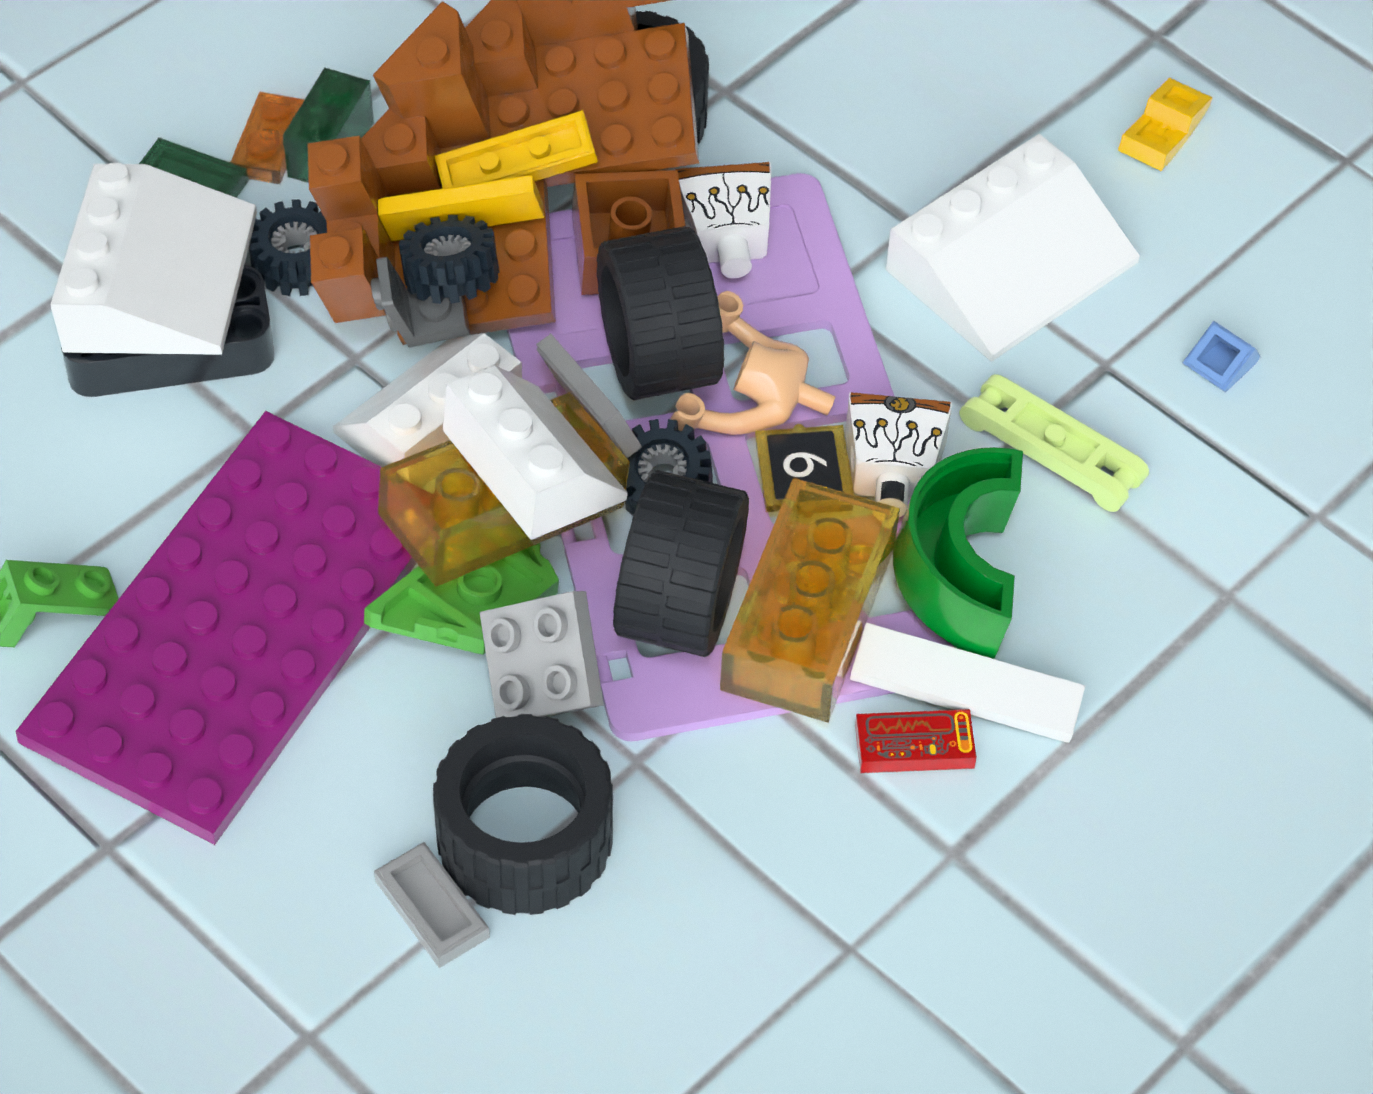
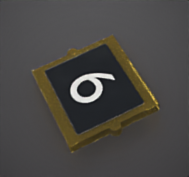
[755,424,855,514]

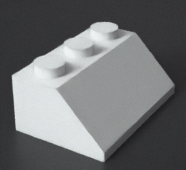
[333,333,522,484]
[443,365,628,540]

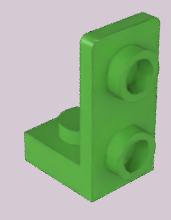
[0,560,119,648]

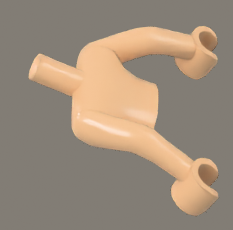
[670,291,835,435]

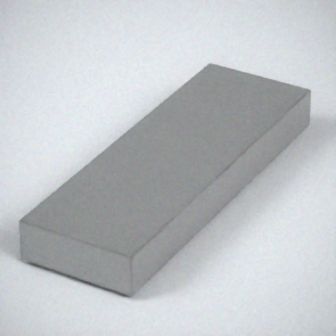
[536,334,642,458]

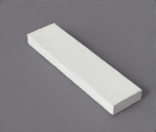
[850,622,1085,743]

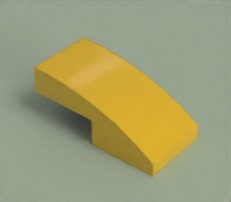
[1118,77,1213,171]

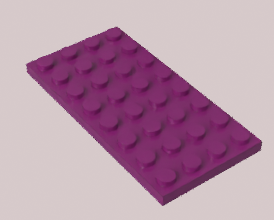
[15,411,452,845]

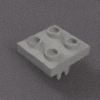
[480,591,604,718]

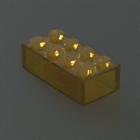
[378,392,630,587]
[720,478,900,723]

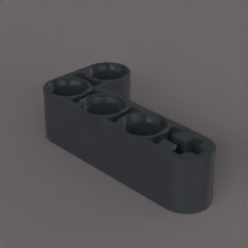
[61,265,274,397]

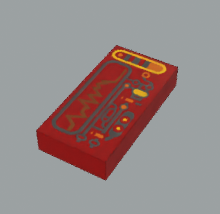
[855,709,977,773]

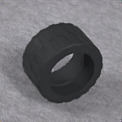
[597,226,724,400]
[613,470,749,657]
[433,714,613,915]

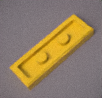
[435,110,598,188]
[378,175,544,241]

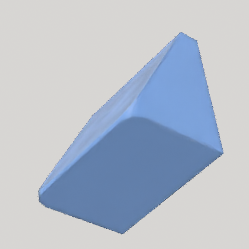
[1182,321,1261,393]

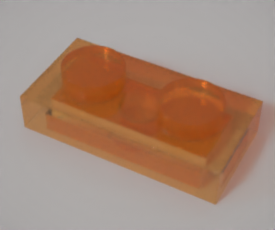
[230,91,309,185]

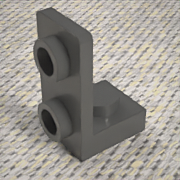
[371,257,470,348]

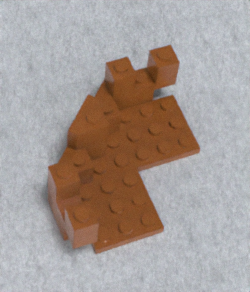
[308,0,699,345]

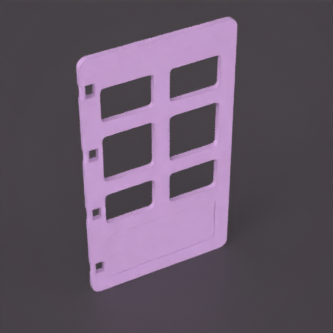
[507,173,955,741]

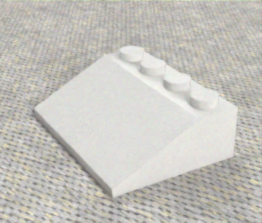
[886,134,1140,362]
[50,163,257,355]

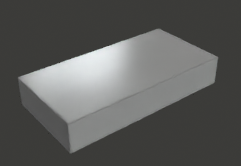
[374,842,490,968]

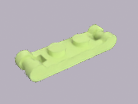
[959,374,1149,512]

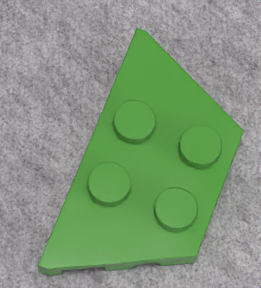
[364,502,559,655]

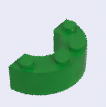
[893,447,1023,659]

